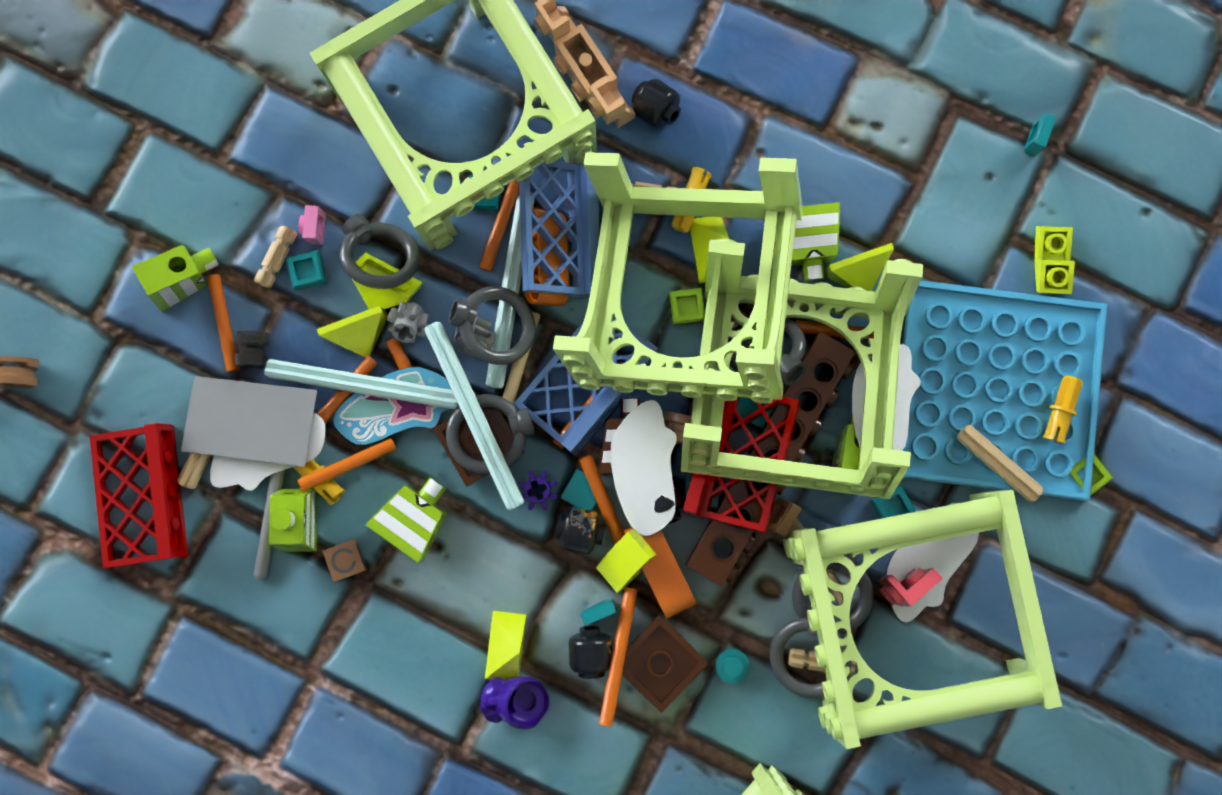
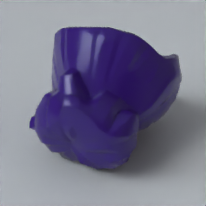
[480,677,550,729]

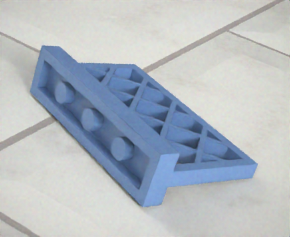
[519,161,600,299]
[514,316,659,457]

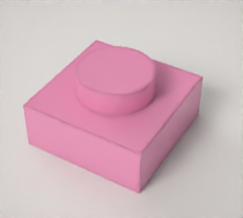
[298,205,326,246]

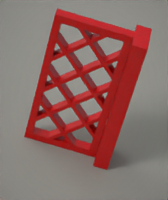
[683,396,801,534]
[89,423,188,569]

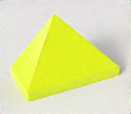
[690,217,729,284]
[824,243,894,291]
[352,252,423,309]
[317,305,388,358]
[485,611,527,680]

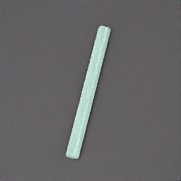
[485,196,534,389]
[425,322,524,510]
[265,359,459,410]

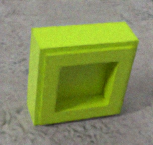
[668,288,705,326]
[1069,454,1113,496]

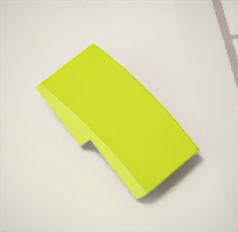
[1035,226,1075,294]
[596,528,657,594]

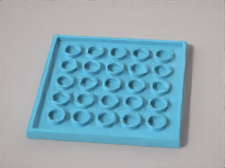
[901,280,1107,501]

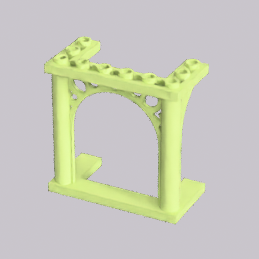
[309,0,597,251]
[553,152,803,403]
[681,239,923,499]
[783,490,1062,749]

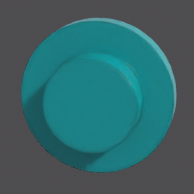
[715,649,750,684]

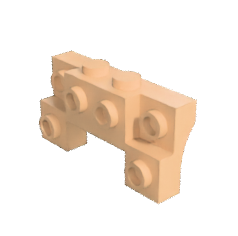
[533,0,635,128]

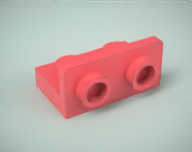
[878,568,943,606]

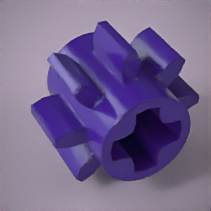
[518,470,558,511]

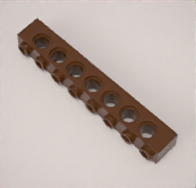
[684,331,856,587]

